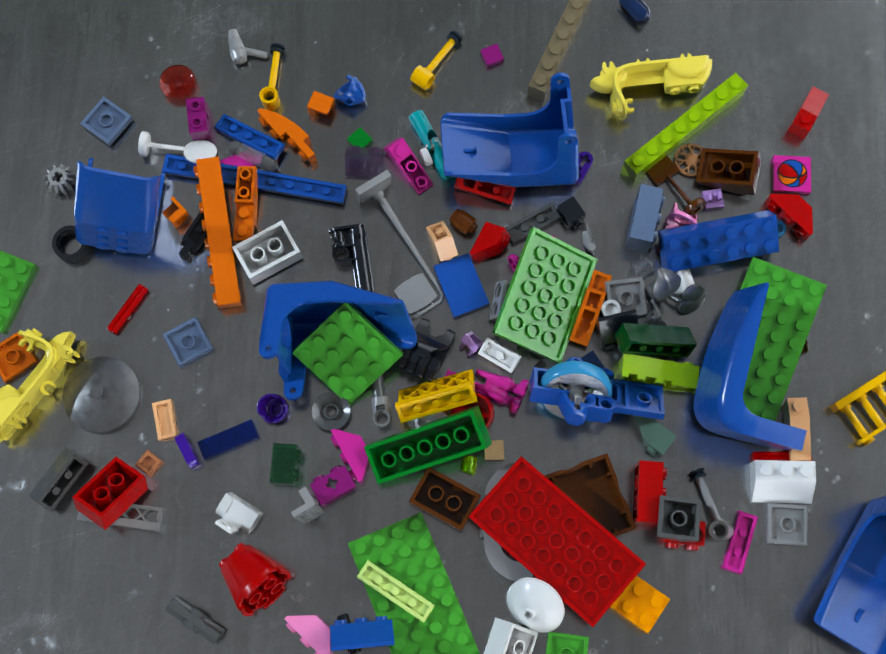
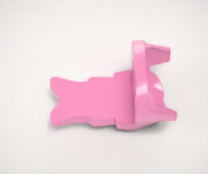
[664,202,697,229]

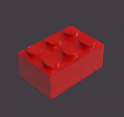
[72,457,148,530]
[632,460,667,527]

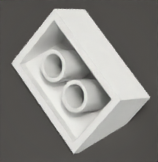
[750,460,816,504]
[484,617,538,654]

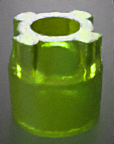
[459,455,478,475]

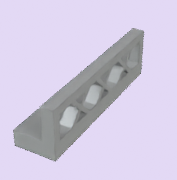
[291,487,325,525]
[77,504,164,532]

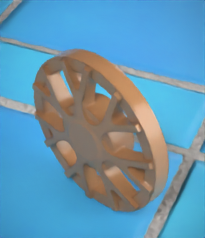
[674,143,702,177]

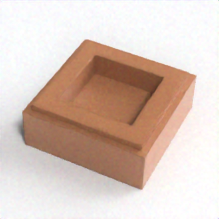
[135,450,163,477]

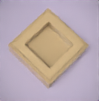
[484,440,504,461]

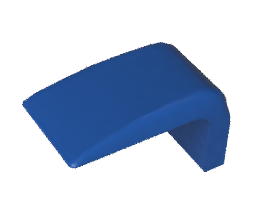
[693,282,807,451]

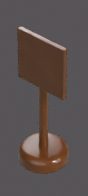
[646,156,707,216]

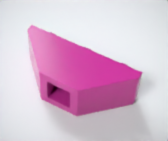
[330,429,370,484]

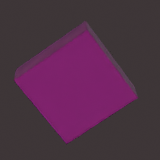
[480,44,504,68]

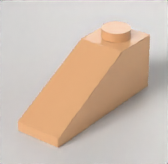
[782,397,811,461]

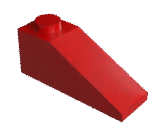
[787,86,829,140]
[454,178,516,205]

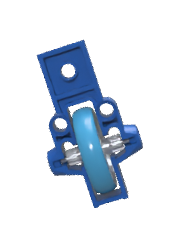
[529,357,665,426]

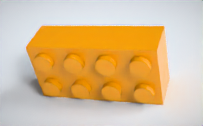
[609,576,670,634]

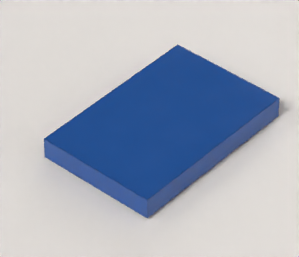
[433,253,490,319]

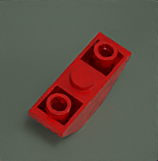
[765,193,813,241]

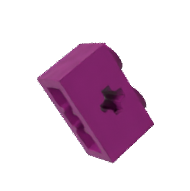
[186,97,212,141]
[310,465,357,507]

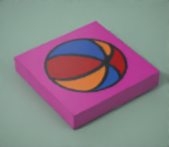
[772,155,811,194]

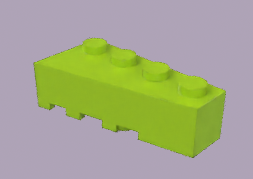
[618,354,700,393]

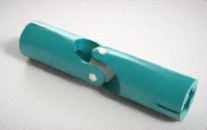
[408,110,452,180]

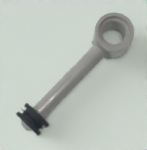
[689,468,734,541]

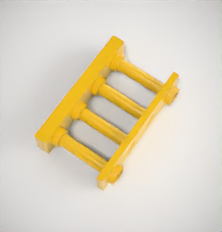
[829,371,886,446]

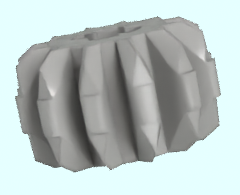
[43,164,76,197]

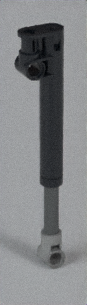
[329,224,392,430]

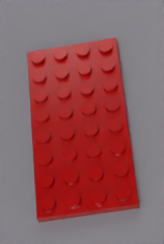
[468,456,646,627]

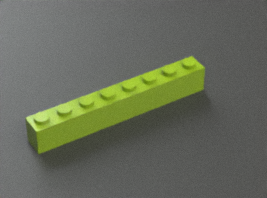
[622,73,748,182]

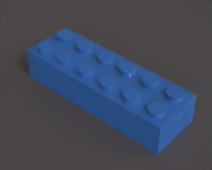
[658,210,779,271]

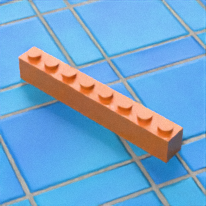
[193,156,242,309]

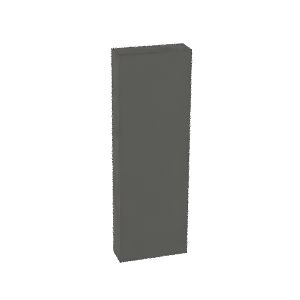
[505,203,561,246]

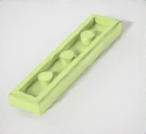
[357,560,435,623]

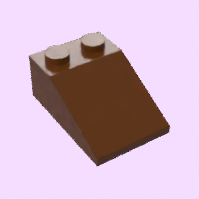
[696,148,761,195]

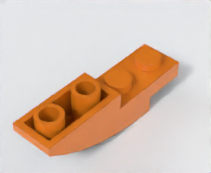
[257,108,317,165]
[233,166,258,242]

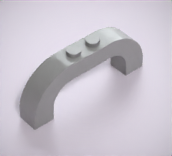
[480,461,533,582]

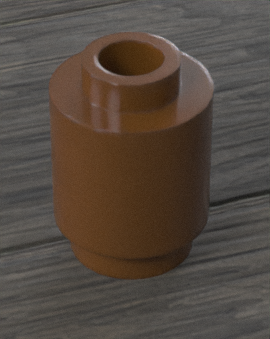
[449,209,478,235]

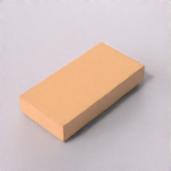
[152,399,178,441]

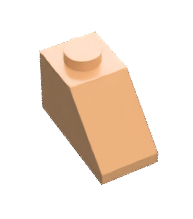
[426,221,458,261]

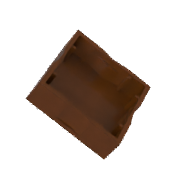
[545,453,637,537]

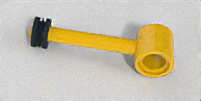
[410,31,463,91]
[259,43,285,111]

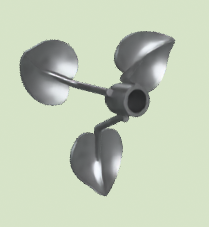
[644,268,706,326]

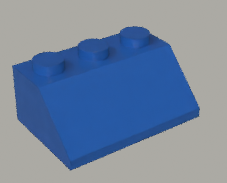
[330,616,395,651]

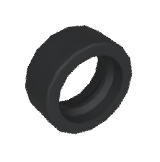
[52,225,91,263]

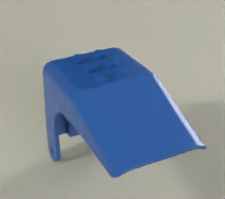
[440,73,579,187]
[74,158,166,255]
[259,281,417,401]
[814,496,886,654]

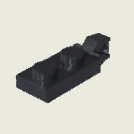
[179,212,207,260]

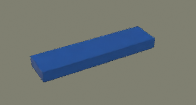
[214,114,285,160]

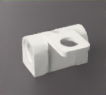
[478,336,522,373]
[215,492,264,535]

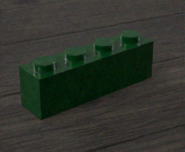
[615,323,697,357]

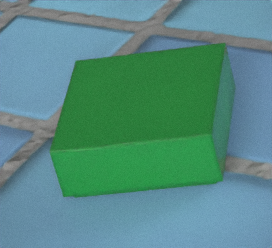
[347,127,373,153]

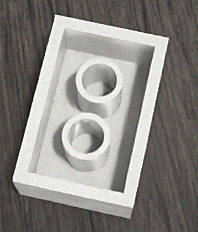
[232,220,303,285]

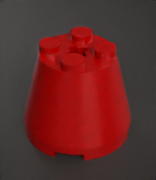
[219,543,291,616]

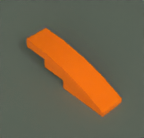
[569,270,612,347]

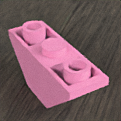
[284,615,332,654]

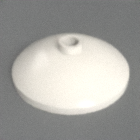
[507,577,565,633]

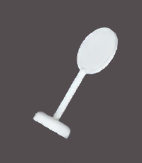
[138,131,217,163]

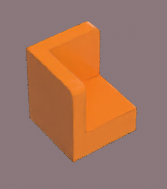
[307,91,336,116]
[162,196,190,229]

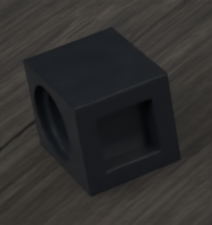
[557,196,586,230]

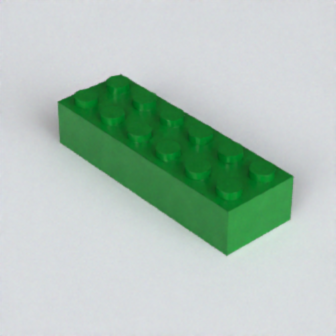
[364,406,492,484]

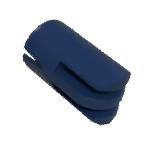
[619,0,651,23]

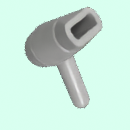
[228,29,269,65]

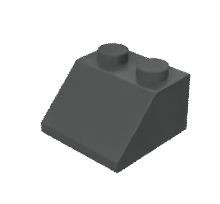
[657,495,701,543]

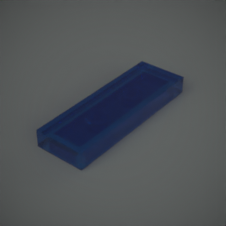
[197,419,260,461]

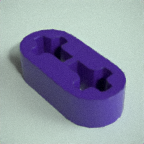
[571,151,593,185]
[174,432,200,469]

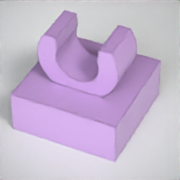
[701,189,724,211]
[459,331,484,356]

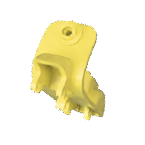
[590,53,712,121]
[0,328,80,443]

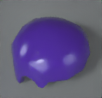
[257,394,288,423]

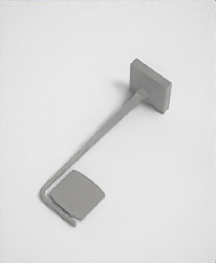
[355,170,444,320]

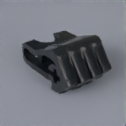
[396,317,456,383]

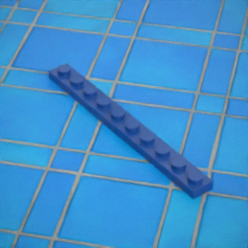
[162,154,347,205]

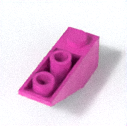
[383,138,433,195]

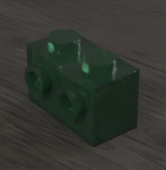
[270,443,302,486]

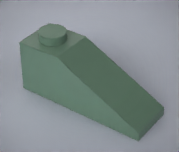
[629,415,677,457]

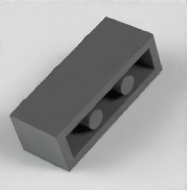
[29,447,89,512]

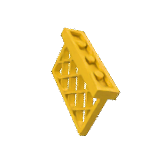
[395,369,477,423]

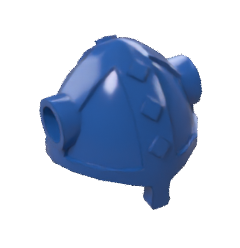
[334,74,366,106]

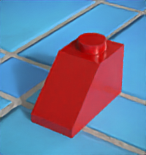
[469,222,511,263]

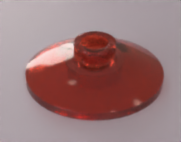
[159,65,196,99]

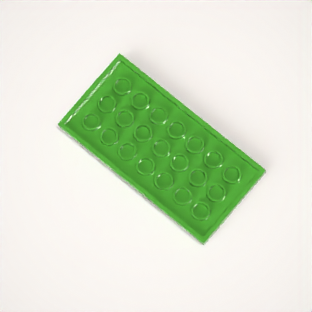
[740,257,827,421]
[348,512,480,654]

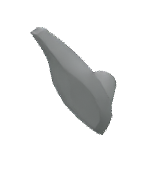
[582,221,596,256]

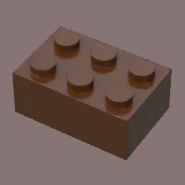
[409,467,481,532]

